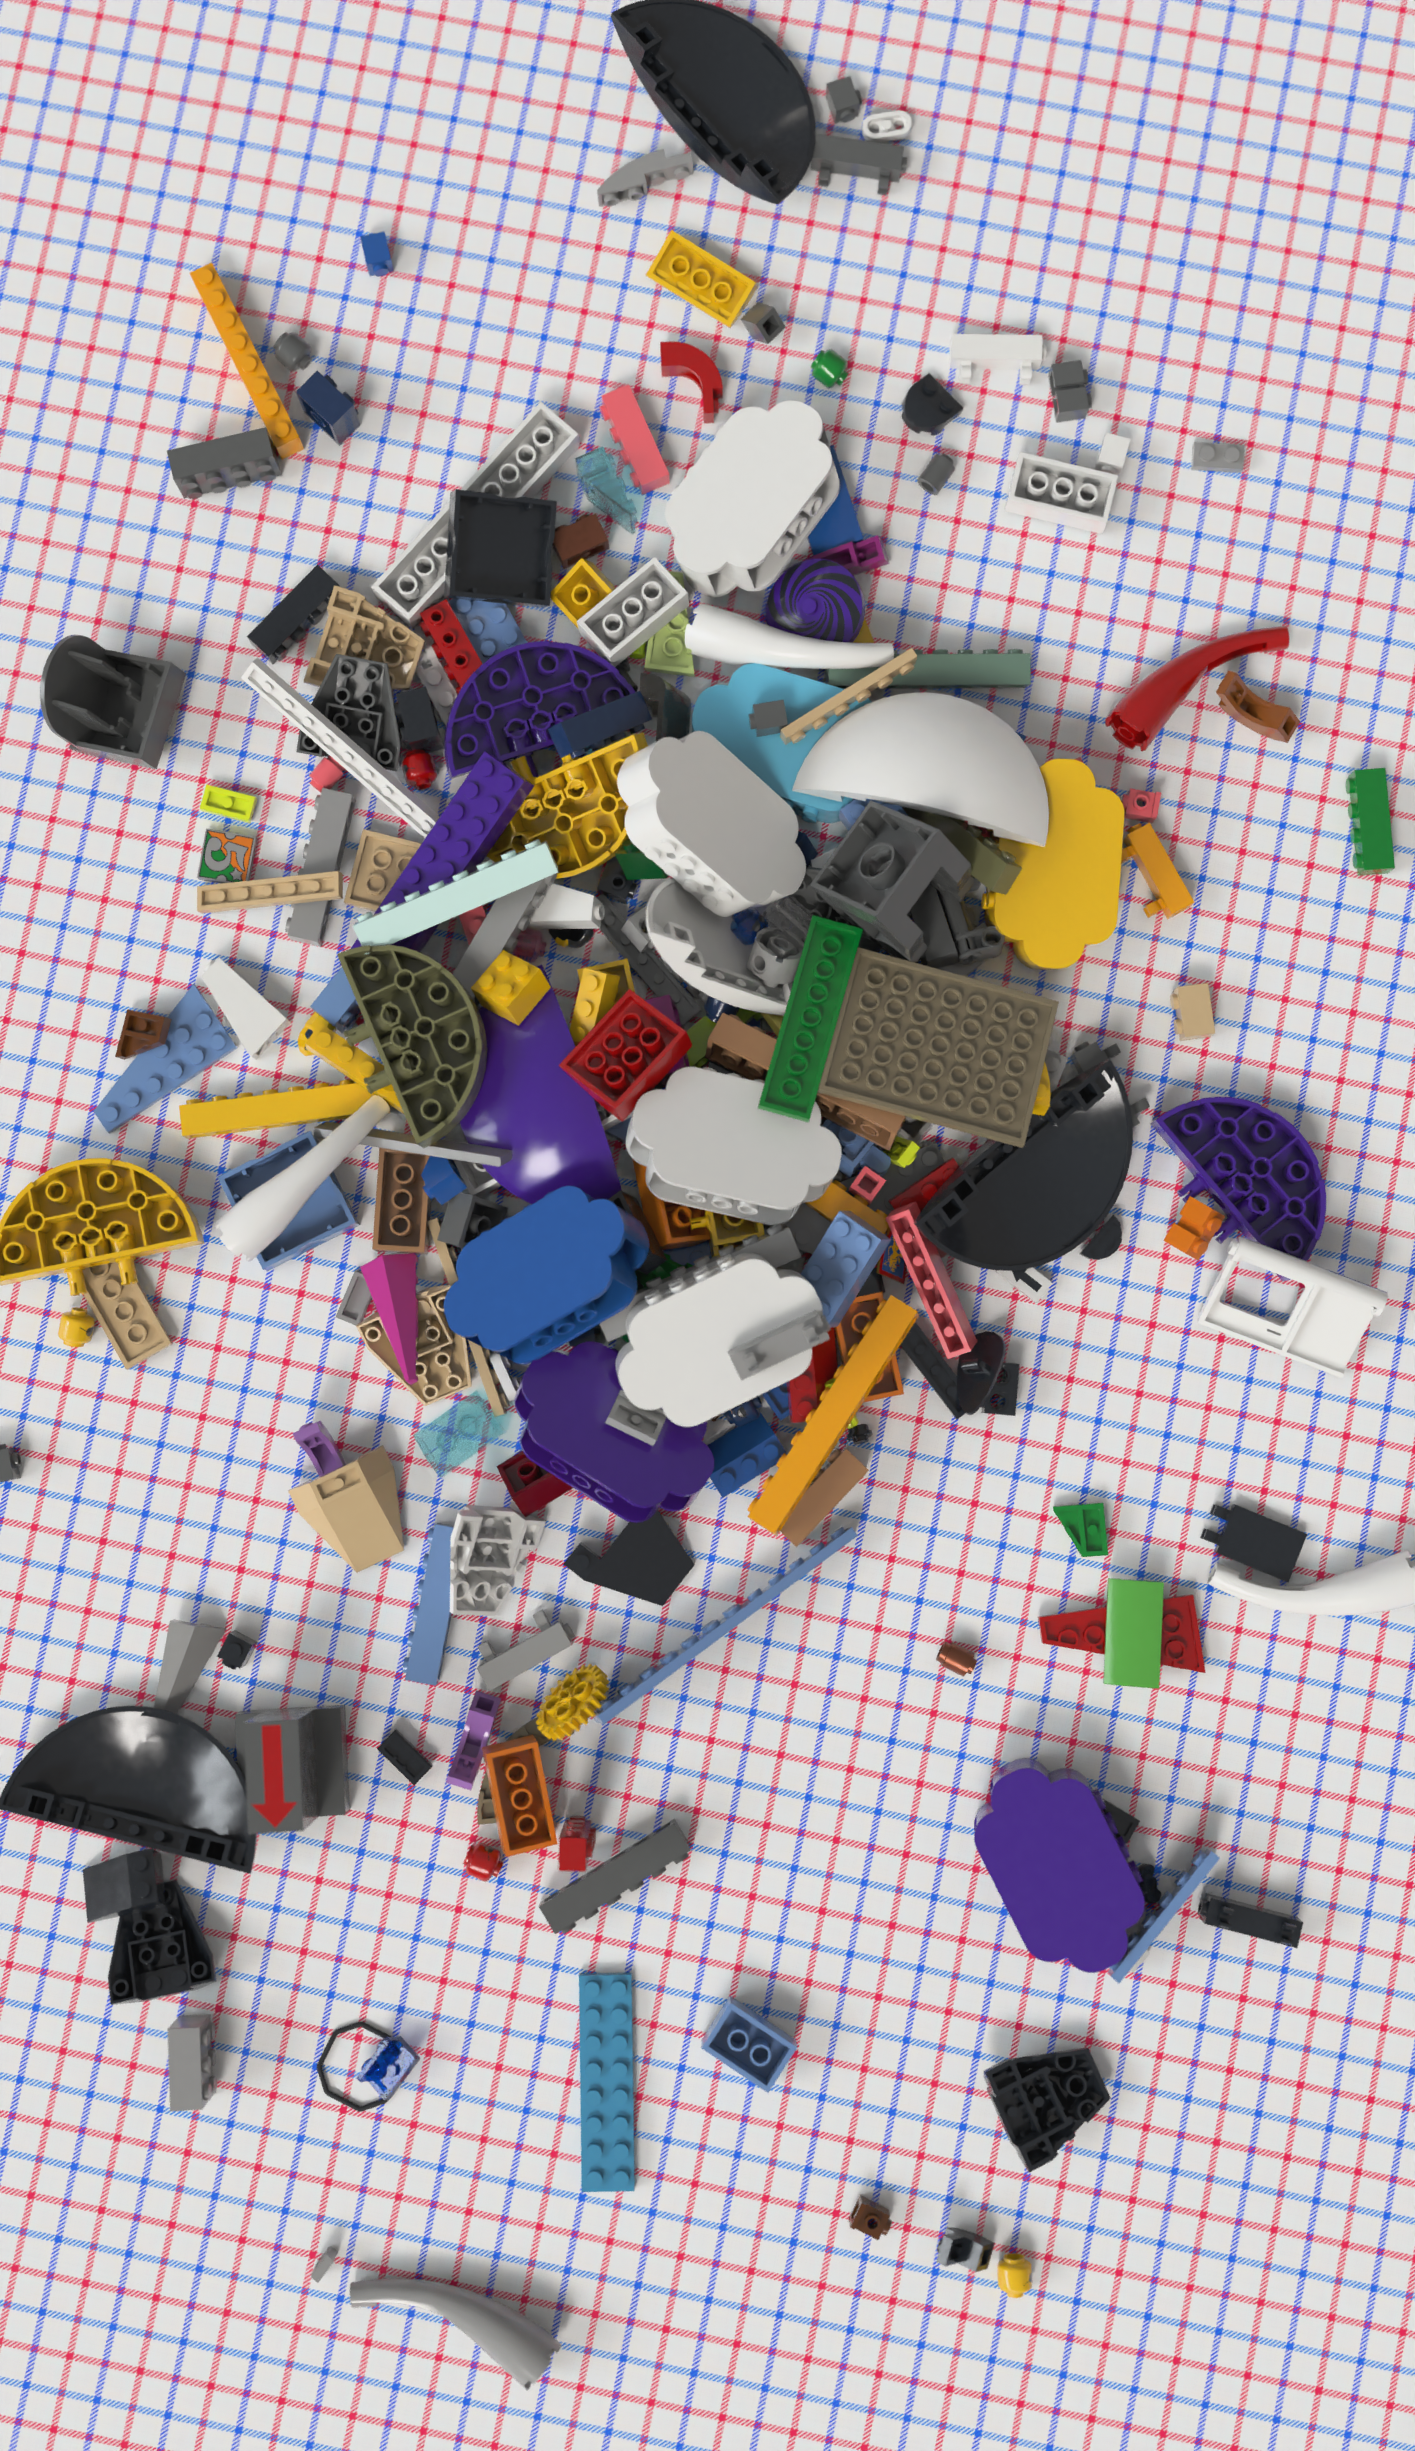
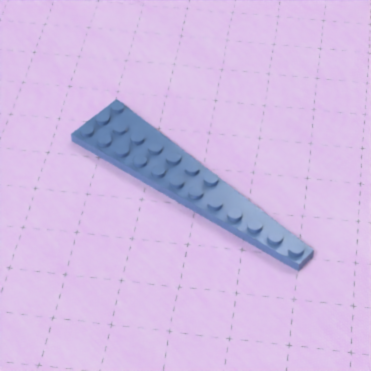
[593,1527,858,1725]

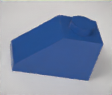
[421,1156,467,1205]

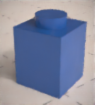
[360,231,394,277]

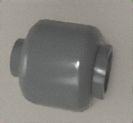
[274,332,312,371]

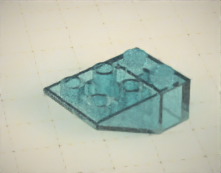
[575,446,637,534]

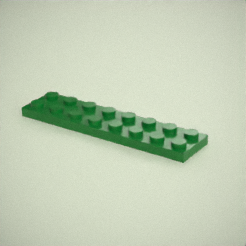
[758,915,863,1123]

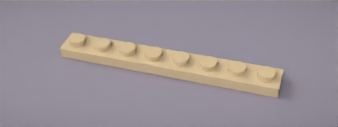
[428,1218,509,1417]

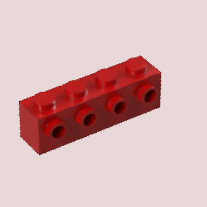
[419,599,482,694]
[558,1816,596,1871]

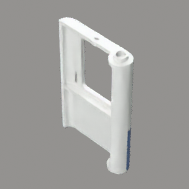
[1198,1236,1388,1378]

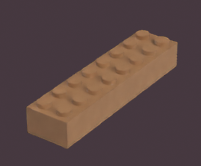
[705,1013,906,1151]

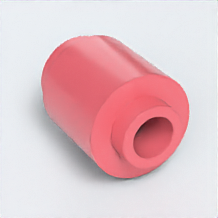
[309,755,345,793]

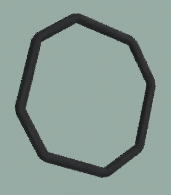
[317,2022,405,2112]

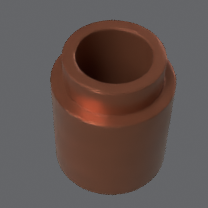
[936,1642,977,1677]

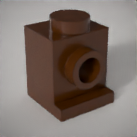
[848,2195,892,2240]

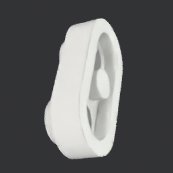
[862,110,912,143]
[489,1352,520,1401]

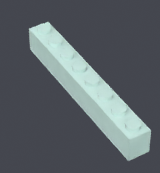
[353,839,559,955]

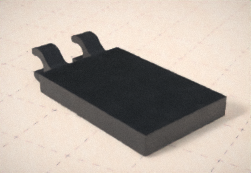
[1200,1504,1307,1583]

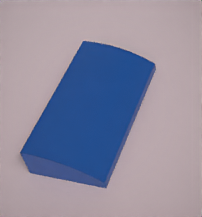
[807,445,864,556]

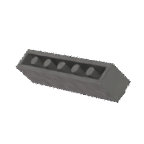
[539,1819,691,1934]

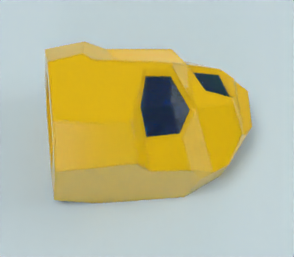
[298,1012,337,1056]

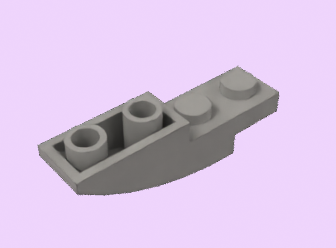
[597,149,693,207]

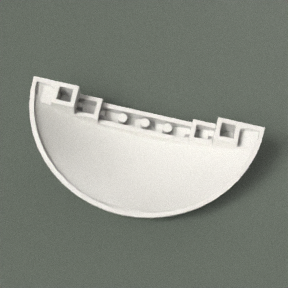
[792,693,1049,847]
[646,878,808,1016]

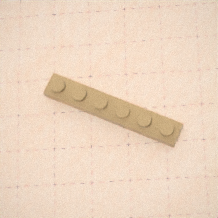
[780,648,917,745]
[197,871,343,913]

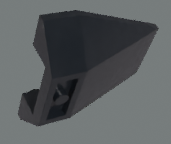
[108,1880,216,2005]

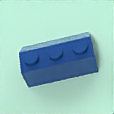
[707,1412,787,1498]

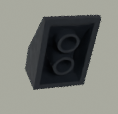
[83,1848,166,1923]

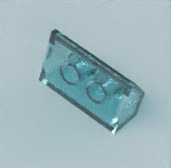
[413,1390,506,1478]

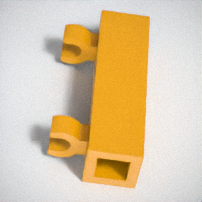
[1121,823,1194,919]

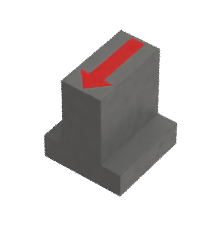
[235,1705,350,1834]

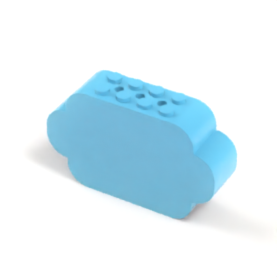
[692,663,872,823]

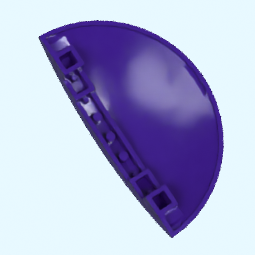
[460,964,622,1204]

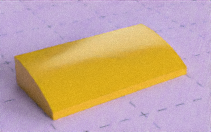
[646,230,758,328]

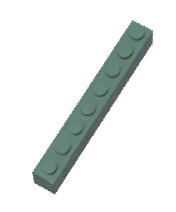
[825,649,1031,689]

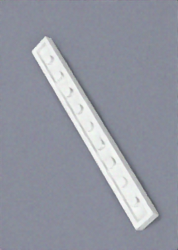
[241,657,439,838]

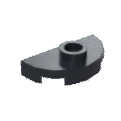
[1079,1215,1122,1260]

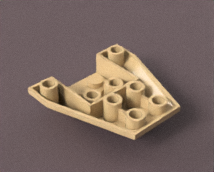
[356,1284,472,1406]
[288,1445,404,1573]

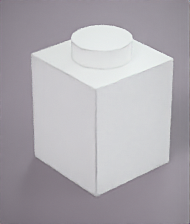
[1095,432,1131,477]

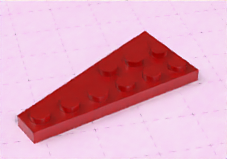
[1038,1594,1206,1673]

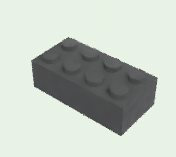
[167,427,282,499]

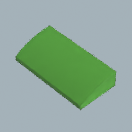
[1103,1578,1164,1689]

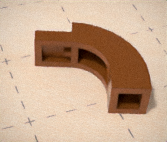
[1216,671,1300,743]

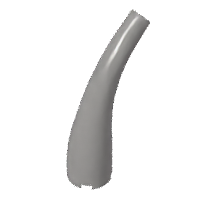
[350,2278,562,2390]

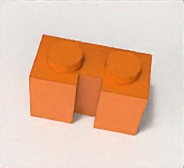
[1163,1196,1225,1261]

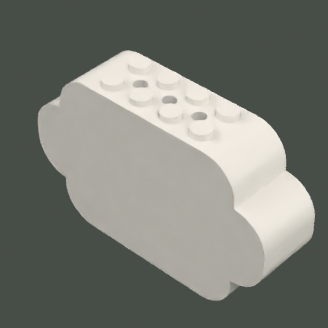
[665,400,840,597]
[617,731,806,917]
[626,1067,842,1225]
[616,1253,823,1427]

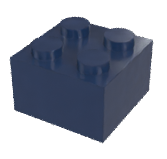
[296,371,361,446]

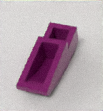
[805,535,890,575]

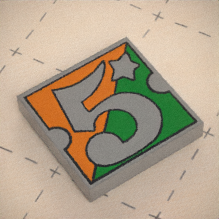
[197,828,258,883]

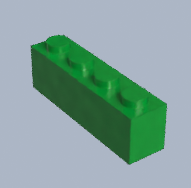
[1346,768,1395,876]

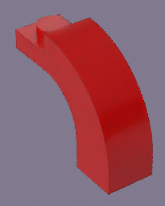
[660,342,723,423]

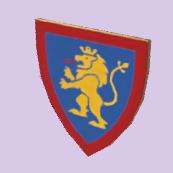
[876,1229,906,1284]

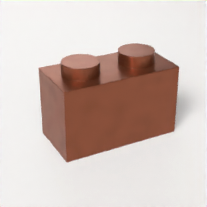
[552,513,609,569]

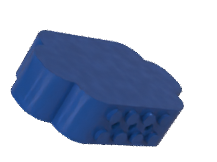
[444,1186,649,1364]

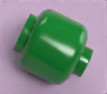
[810,349,849,388]

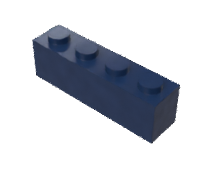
[548,691,652,759]

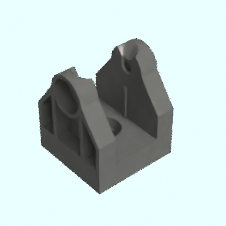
[810,801,975,963]

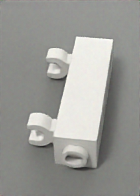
[949,334,1047,385]

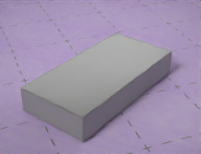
[336,1270,372,1326]

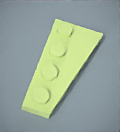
[644,571,695,677]

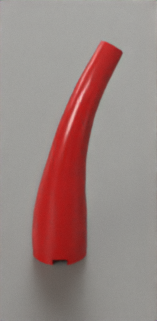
[1105,626,1289,751]

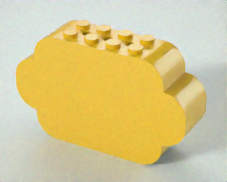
[981,759,1124,970]

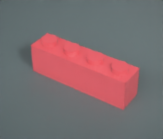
[599,384,670,495]

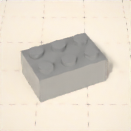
[168,2014,217,2111]

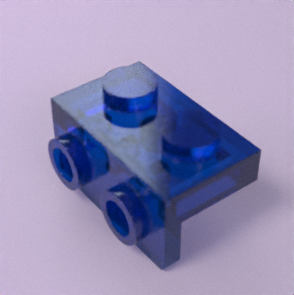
[357,2036,421,2100]

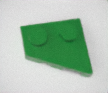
[1053,1503,1108,1557]

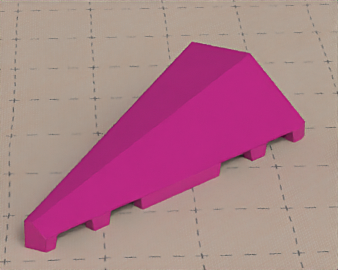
[360,1253,418,1385]

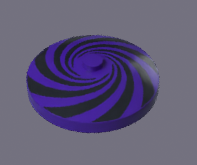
[765,559,865,643]

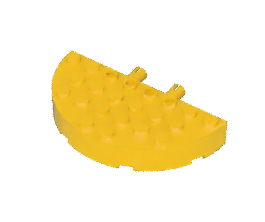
[487,733,648,879]
[0,1158,205,1296]

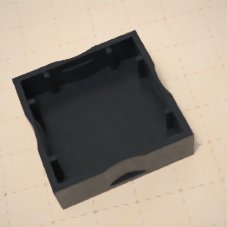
[444,489,557,608]

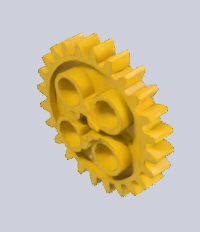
[536,1664,610,1741]

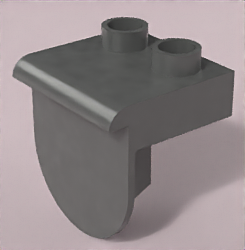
[40,634,186,770]

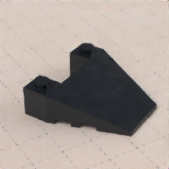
[564,1510,695,1606]

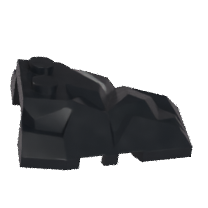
[983,2048,1111,2173]

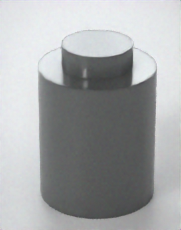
[917,454,955,495]

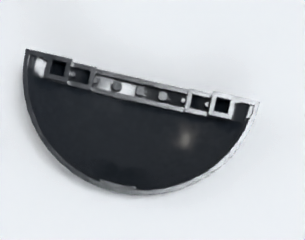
[611,0,816,205]
[914,1059,1133,1271]
[0,1706,257,1874]

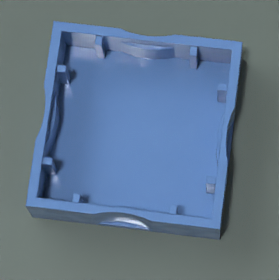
[217,1131,360,1271]

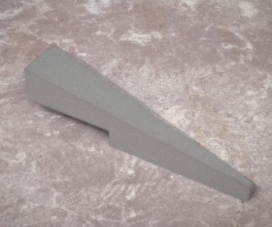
[154,1619,226,1714]

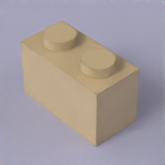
[1170,983,1215,1041]

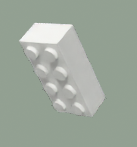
[1004,452,1118,534]
[577,557,689,667]

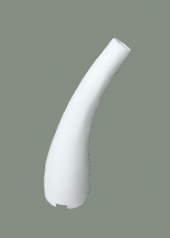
[685,604,894,669]
[214,1095,390,1262]
[1207,1550,1415,1616]

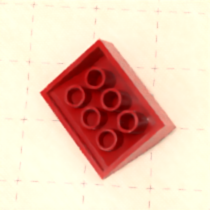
[559,989,693,1122]

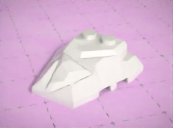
[450,1505,546,1616]

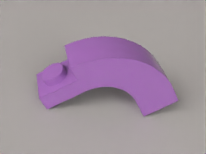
[293,1421,346,1477]
[446,1691,501,1790]

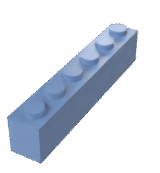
[402,1523,454,1686]

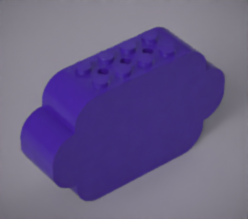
[514,1341,714,1522]
[974,1758,1145,1973]

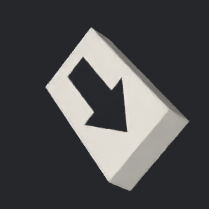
[995,1267,1052,1304]

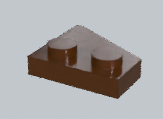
[115,1009,172,1060]

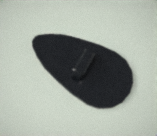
[957,1331,1006,1415]

